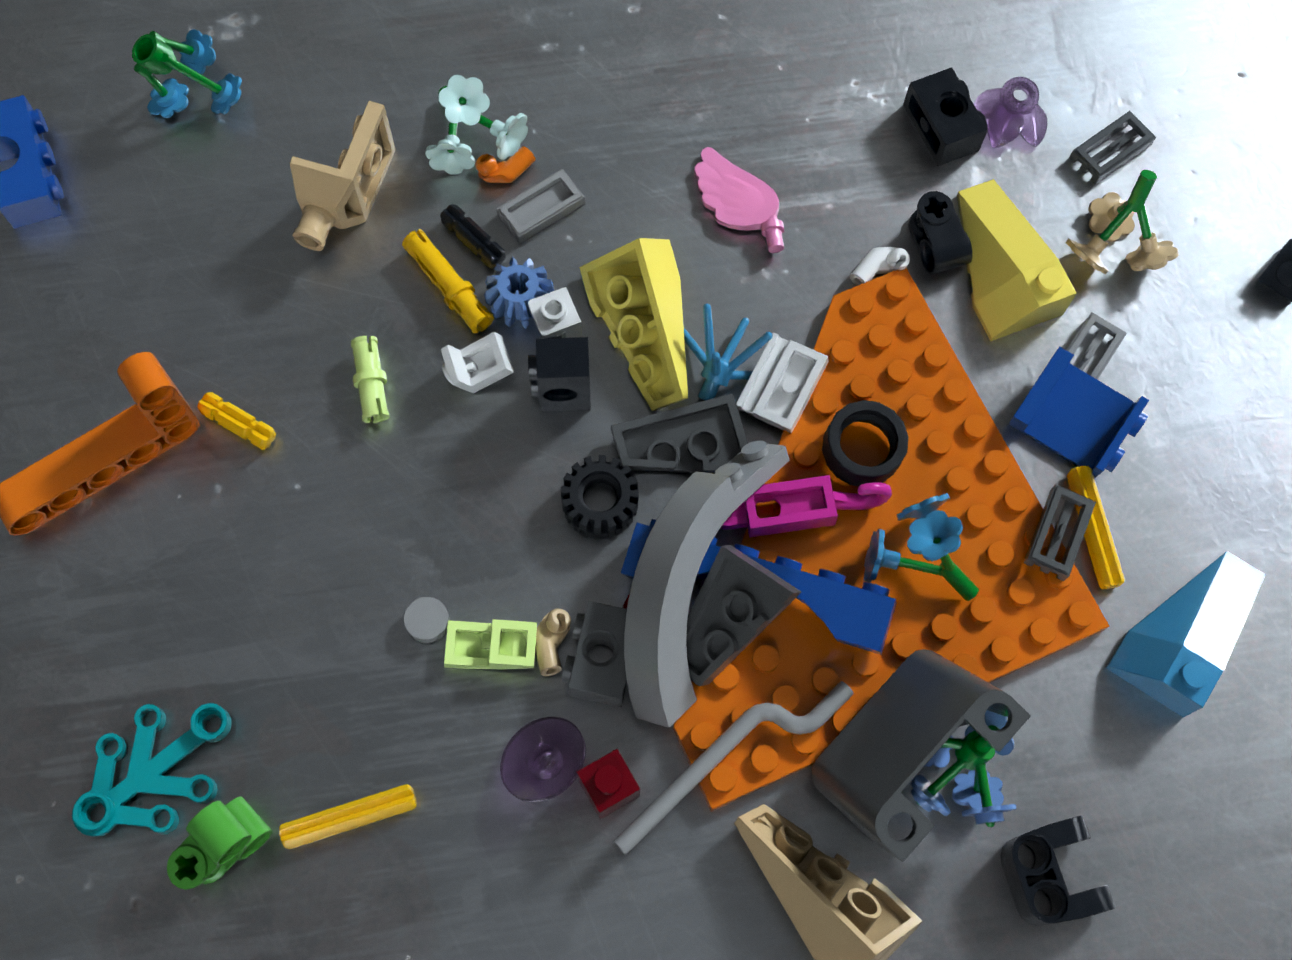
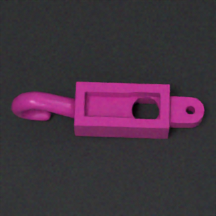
[720,475,892,538]

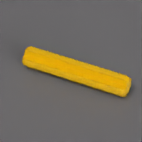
[1067,466,1125,590]
[279,784,417,849]

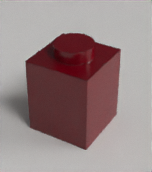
[577,749,641,820]

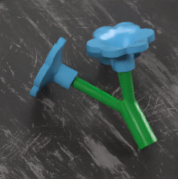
[864,493,979,601]

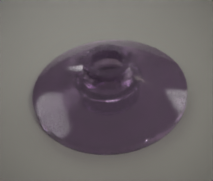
[500,717,586,803]

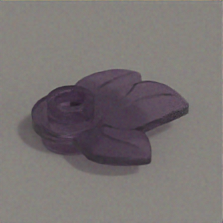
[974,77,1048,148]

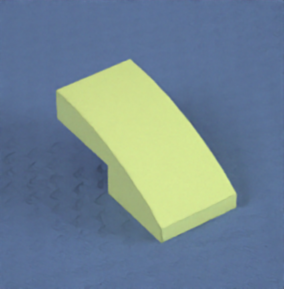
[444,619,537,669]

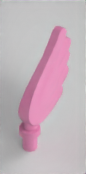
[694,147,784,253]

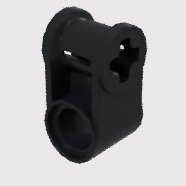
[909,191,972,274]

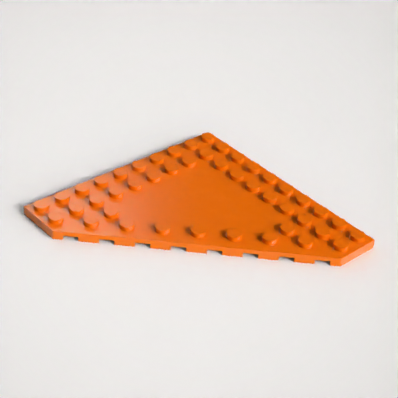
[673,268,1109,812]

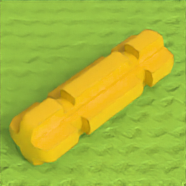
[197,392,276,450]

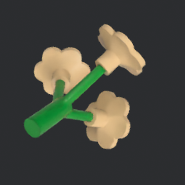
[1065,170,1179,275]

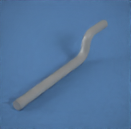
[613,681,854,855]

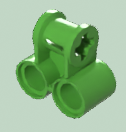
[167,796,272,890]

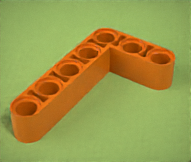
[0,352,200,536]

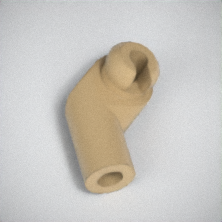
[535,608,571,676]

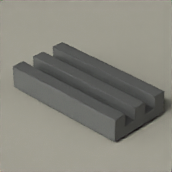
[1069,111,1156,185]
[1023,484,1096,581]

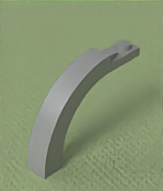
[624,441,790,728]

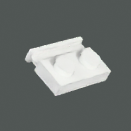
[736,332,829,433]

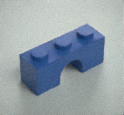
[0,95,64,229]

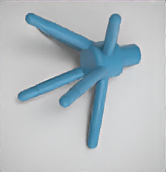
[684,303,773,401]

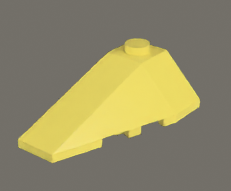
[957,179,1077,342]
[579,238,688,411]

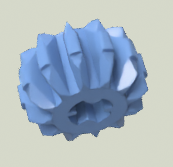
[484,256,554,329]

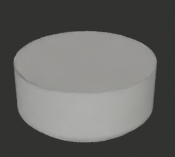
[404,597,450,643]

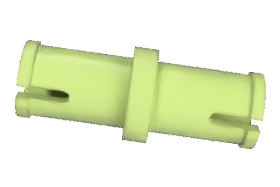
[350,335,390,423]

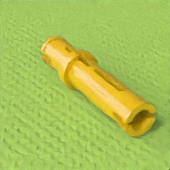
[402,229,494,334]

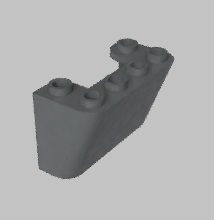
[811,649,1031,862]

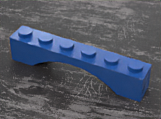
[621,519,896,655]

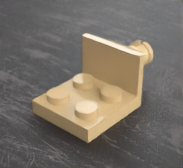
[290,101,396,251]

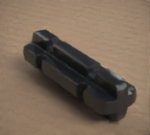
[440,204,506,269]

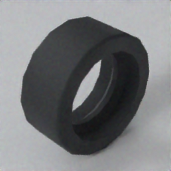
[822,400,909,486]

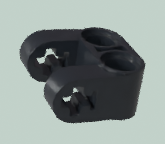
[1000,815,1116,926]

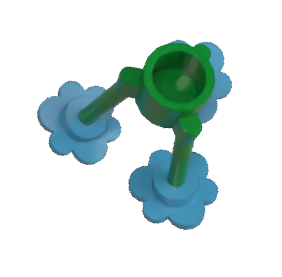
[132,29,242,118]

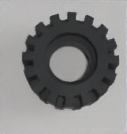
[561,455,639,539]

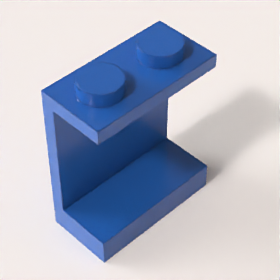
[1008,346,1149,478]

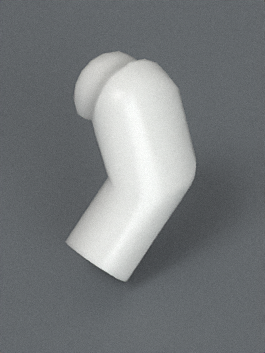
[849,247,910,286]

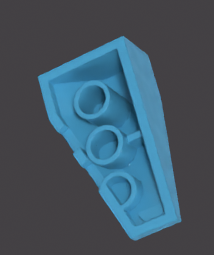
[1106,551,1265,717]

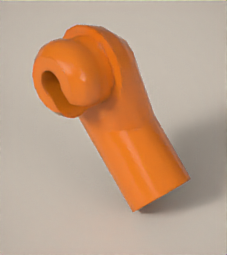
[475,146,536,183]

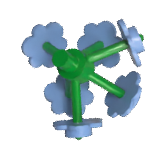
[911,710,1017,827]

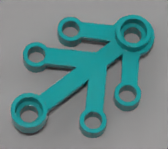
[72,703,232,837]

